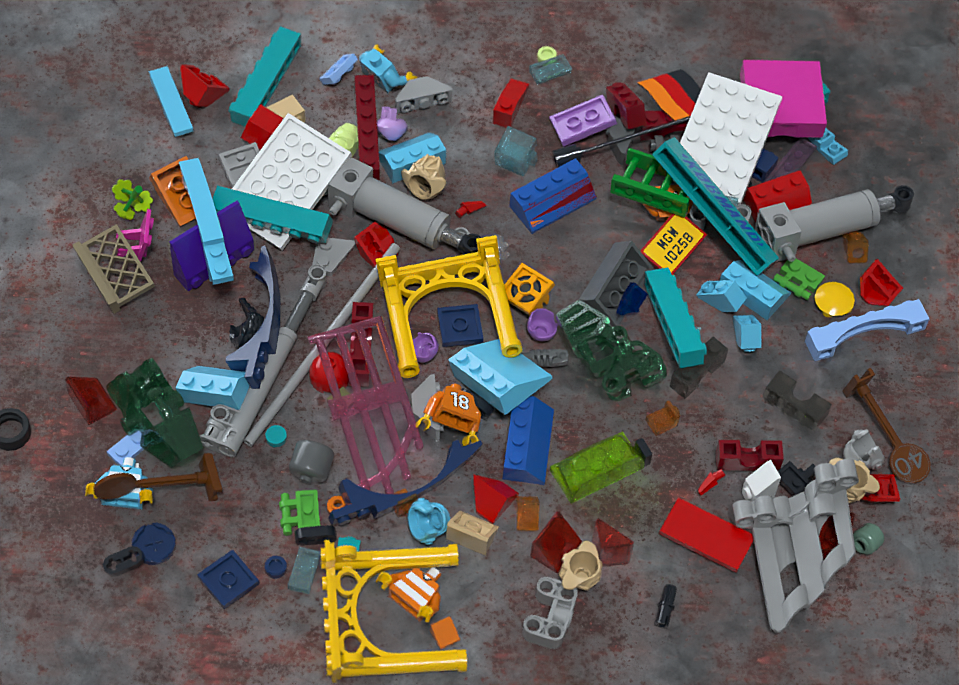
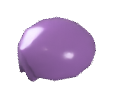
[527,308,558,341]
[412,333,439,363]

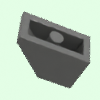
[606,117,637,165]

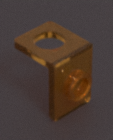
[843,232,868,263]
[393,488,418,518]
[516,496,540,531]

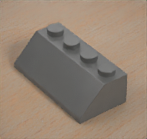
[578,240,654,327]

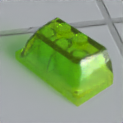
[550,431,645,504]

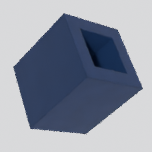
[752,148,779,183]

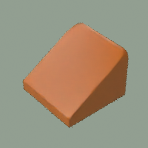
[430,616,460,650]

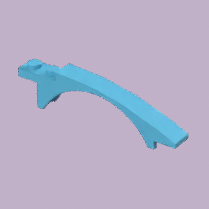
[179,158,234,285]

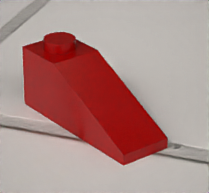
[492,78,529,129]

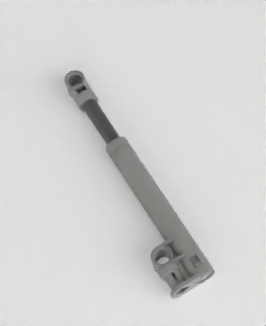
[197,264,326,457]

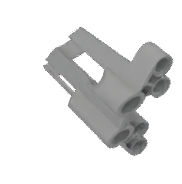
[732,459,859,634]

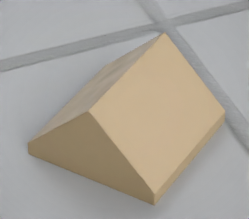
[446,511,499,556]

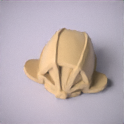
[401,154,446,199]
[829,458,880,503]
[559,541,602,591]

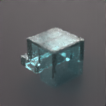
[494,126,538,177]

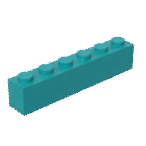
[229,26,301,126]
[212,185,333,244]
[644,267,707,368]

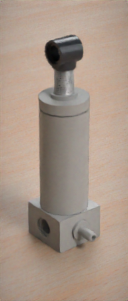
[328,157,481,255]
[755,185,914,262]

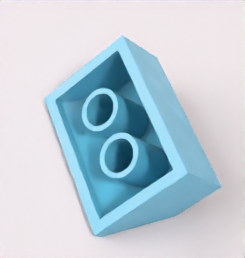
[379,133,446,184]
[720,260,791,320]
[175,366,250,410]

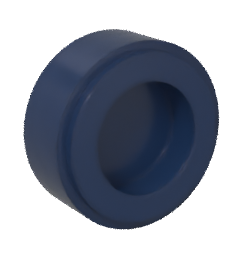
[265,556,287,579]

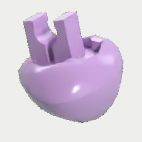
[377,107,408,141]

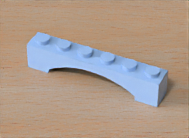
[805,299,929,362]

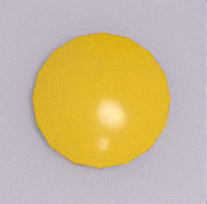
[815,282,855,318]

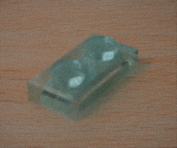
[529,54,572,84]
[288,547,321,594]

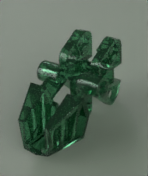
[556,300,667,401]
[106,357,203,468]

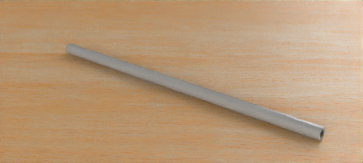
[243,243,400,447]

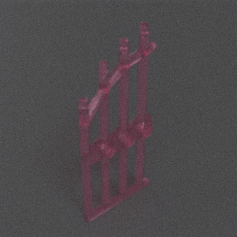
[307,315,423,494]

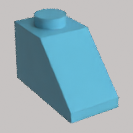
[733,315,761,352]

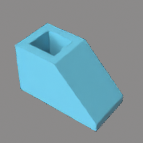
[696,280,747,312]

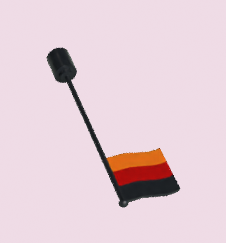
[552,69,701,168]

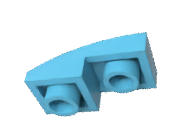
[808,128,848,165]

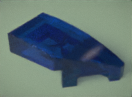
[616,282,648,316]

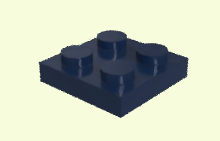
[437,304,484,347]
[197,549,259,609]

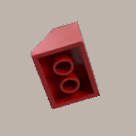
[743,170,812,223]

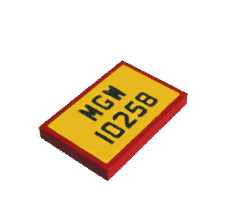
[640,214,707,275]

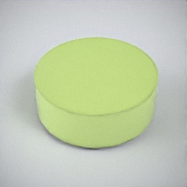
[537,47,557,66]

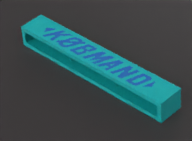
[652,137,779,276]

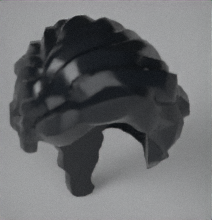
[229,298,264,350]

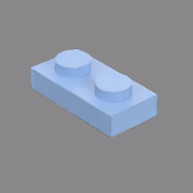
[319,54,358,85]
[107,426,154,466]

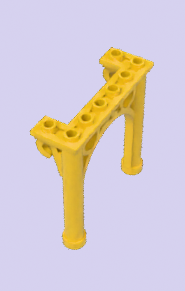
[376,235,523,378]
[321,540,467,683]

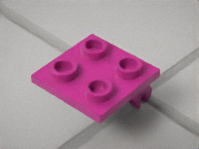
[116,209,154,262]

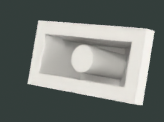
[742,460,781,502]

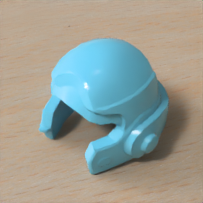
[407,498,450,545]

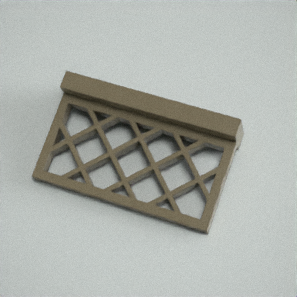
[72,224,155,314]

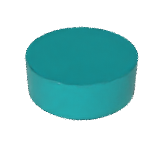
[265,425,287,447]

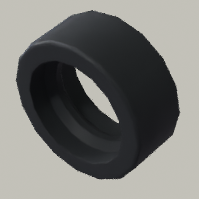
[0,408,31,451]

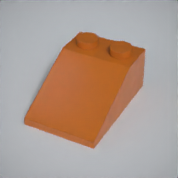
[149,156,196,227]

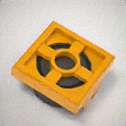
[504,263,555,315]

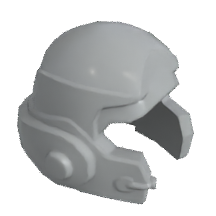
[843,429,885,470]

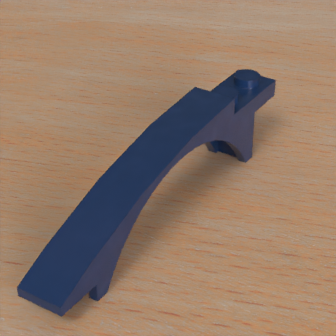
[225,246,281,389]
[328,440,482,526]

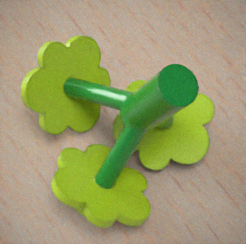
[112,179,153,220]

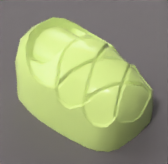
[329,123,358,157]

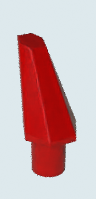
[455,201,487,218]
[698,468,726,496]

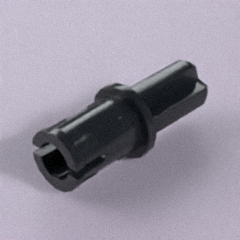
[655,584,677,628]

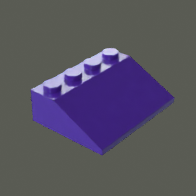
[169,201,254,291]

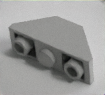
[395,76,452,113]
[411,374,444,440]

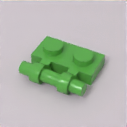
[773,258,825,301]
[279,490,320,536]

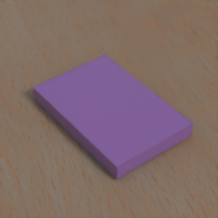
[549,95,617,146]

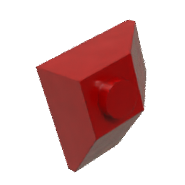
[180,64,230,107]

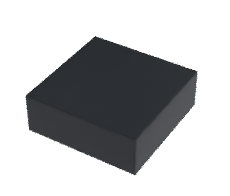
[633,438,653,467]

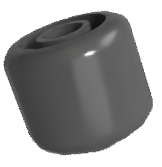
[289,440,335,484]

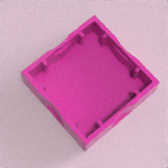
[740,60,827,138]

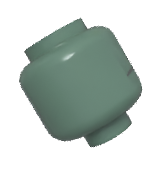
[853,523,884,555]

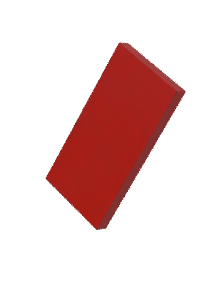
[659,497,754,573]

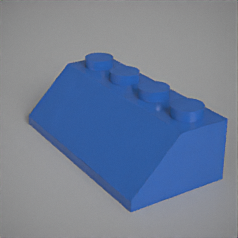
[503,396,554,485]

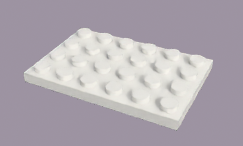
[672,72,782,204]
[232,113,352,251]

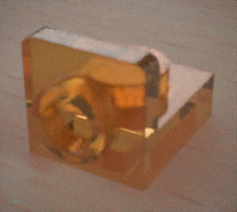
[645,401,680,436]

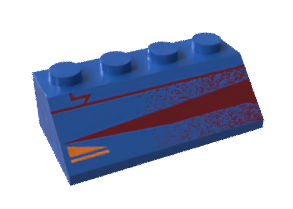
[509,158,597,234]

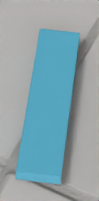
[149,66,193,137]

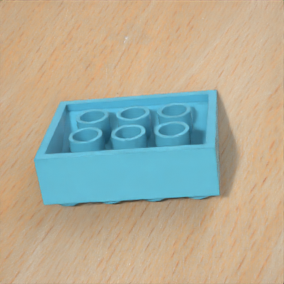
[448,339,553,415]

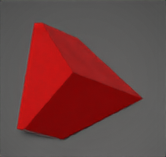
[473,474,519,524]

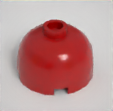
[309,352,348,394]

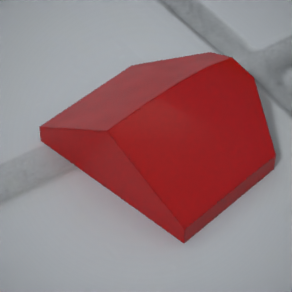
[241,104,284,150]
[353,222,398,268]
[860,259,903,307]
[862,474,900,502]

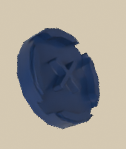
[132,523,176,565]

